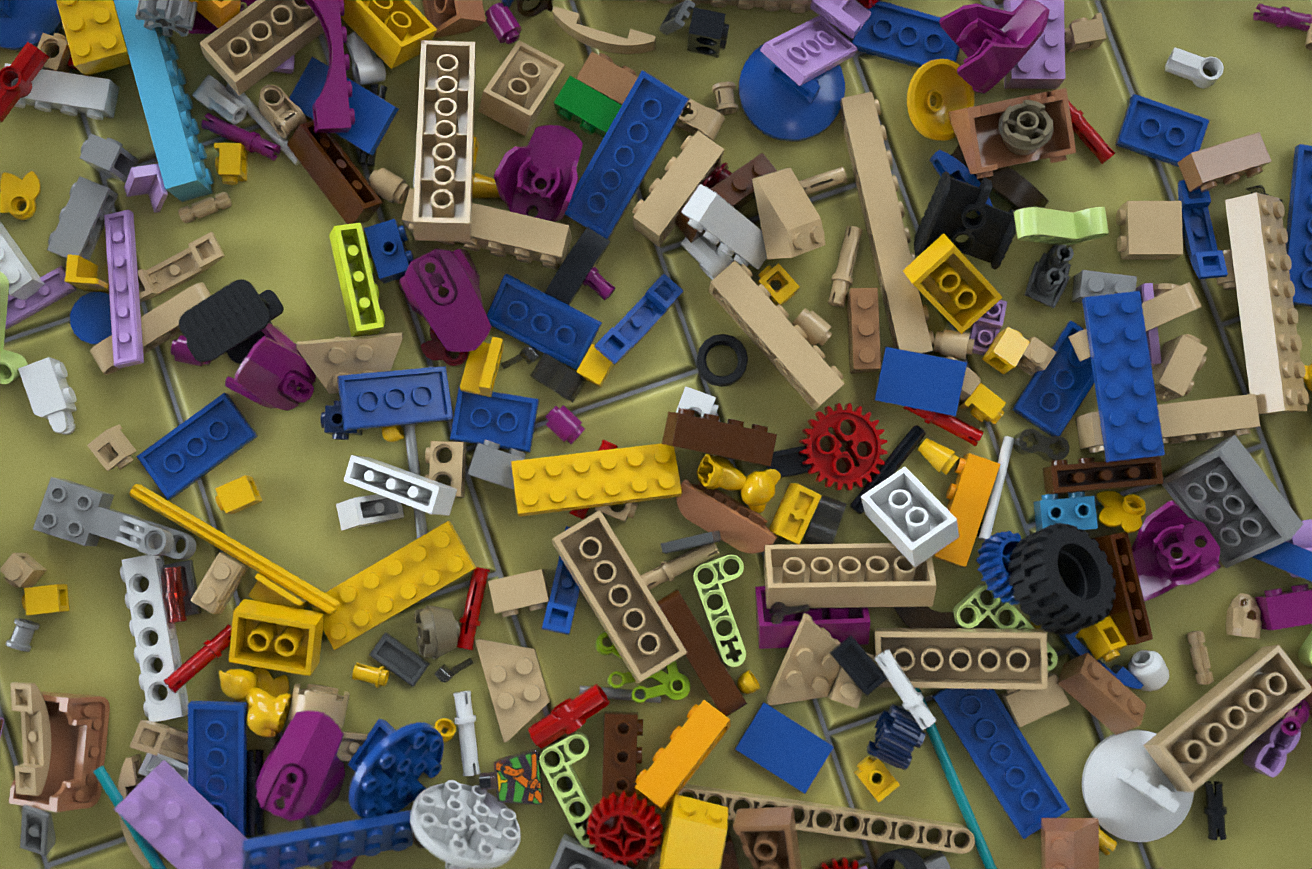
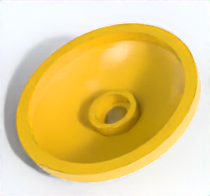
[907,59,974,141]

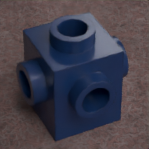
[321,401,363,440]

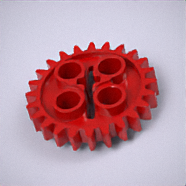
[799,403,888,491]

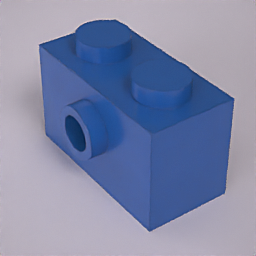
[364,219,415,284]

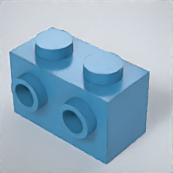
[1033,491,1098,532]

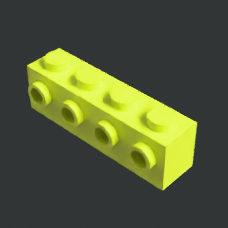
[329,223,385,337]

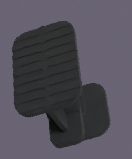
[914,172,1016,270]
[179,279,284,364]

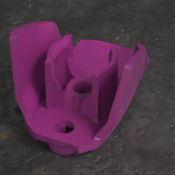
[939,0,1050,94]
[494,125,583,222]
[398,248,491,352]
[225,323,316,411]
[1131,501,1221,602]
[256,710,345,821]

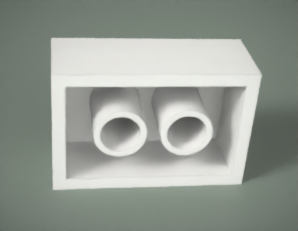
[861,467,959,567]

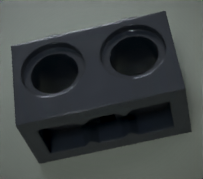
[687,7,729,57]

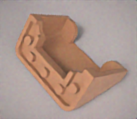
[949,88,1076,179]
[9,691,110,812]

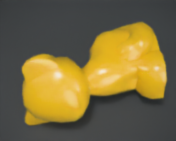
[697,454,781,513]
[219,669,292,737]

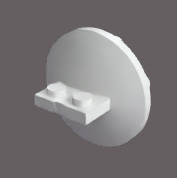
[1082,729,1194,842]
[410,780,521,869]

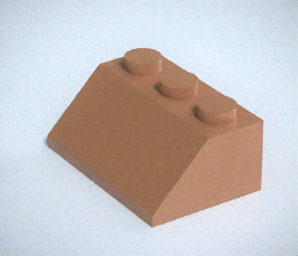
[422,0,486,38]
[1041,818,1099,869]

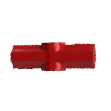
[0,42,50,122]
[528,683,610,749]

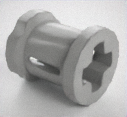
[5,618,40,652]

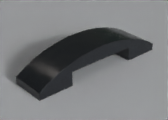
[545,227,611,306]

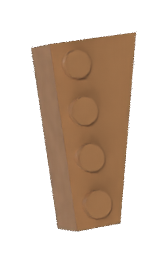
[733,807,802,869]

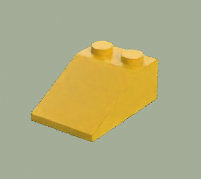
[660,794,729,869]

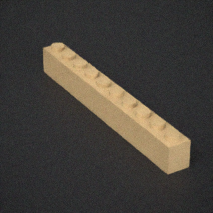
[839,92,935,354]

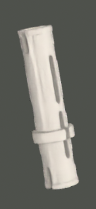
[874,649,936,730]
[453,691,481,776]

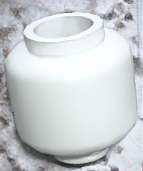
[1128,650,1169,691]

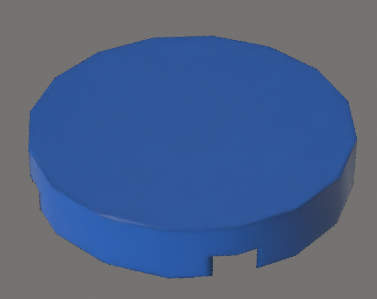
[70,292,112,345]

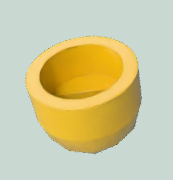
[382,425,404,442]
[737,670,761,694]
[434,718,456,743]

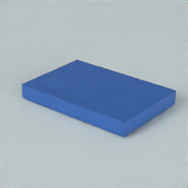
[1115,94,1209,167]
[874,346,967,416]
[450,386,539,453]
[735,702,834,794]

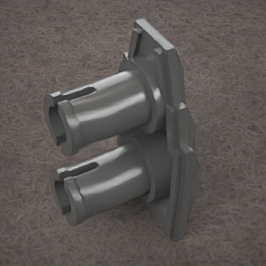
[1024,244,1074,309]

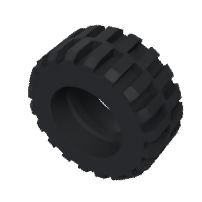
[1008,523,1116,635]

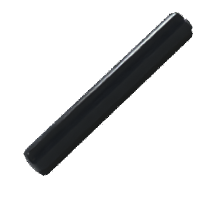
[850,425,926,514]

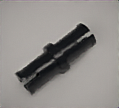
[1204,781,1227,840]

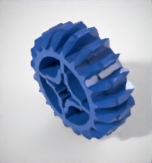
[976,531,1022,605]

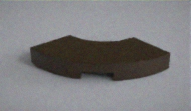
[894,606,958,628]

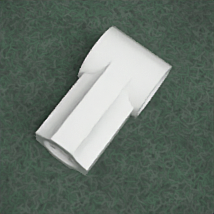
[346,31,386,85]
[1164,47,1224,88]
[192,74,248,125]
[681,234,734,280]

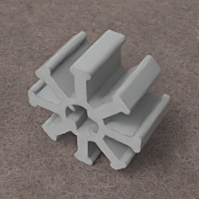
[135,0,198,37]

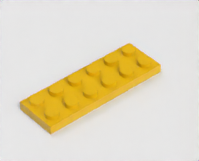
[511,443,682,517]
[308,521,476,650]

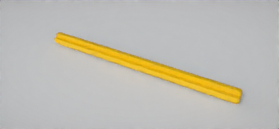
[129,484,340,614]

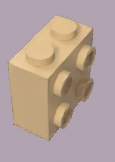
[1116,201,1183,260]
[1152,334,1208,402]

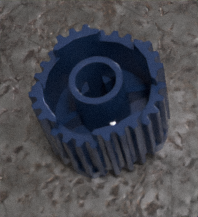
[867,704,926,770]

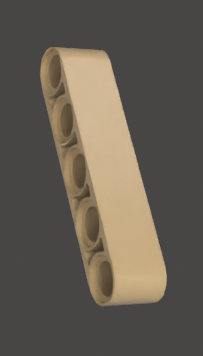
[1068,282,1202,361]
[90,283,211,375]

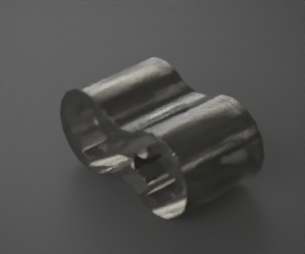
[530,353,587,403]
[1013,428,1070,462]
[803,494,846,544]

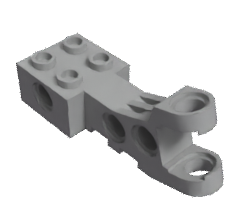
[33,477,196,560]

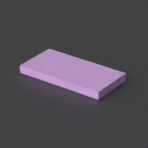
[760,15,858,86]

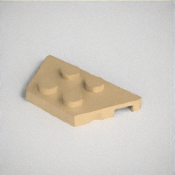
[296,332,403,394]
[766,614,841,706]
[475,639,550,742]

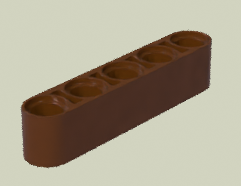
[657,589,747,717]

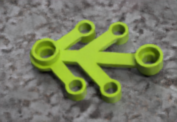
[595,632,690,704]

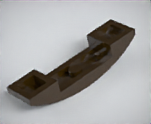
[951,145,1049,211]

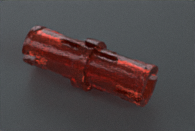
[163,566,187,623]

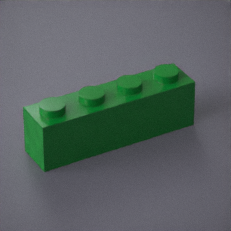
[554,76,622,140]

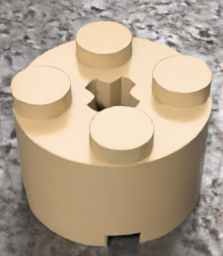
[288,684,350,728]

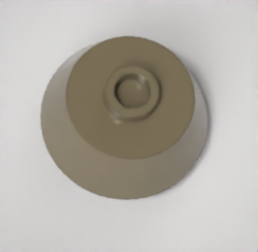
[999,100,1053,155]
[414,605,460,660]

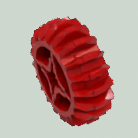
[587,791,663,867]

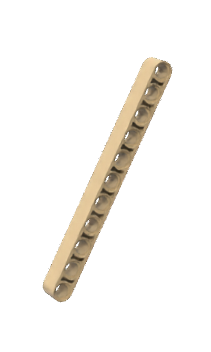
[678,784,975,854]

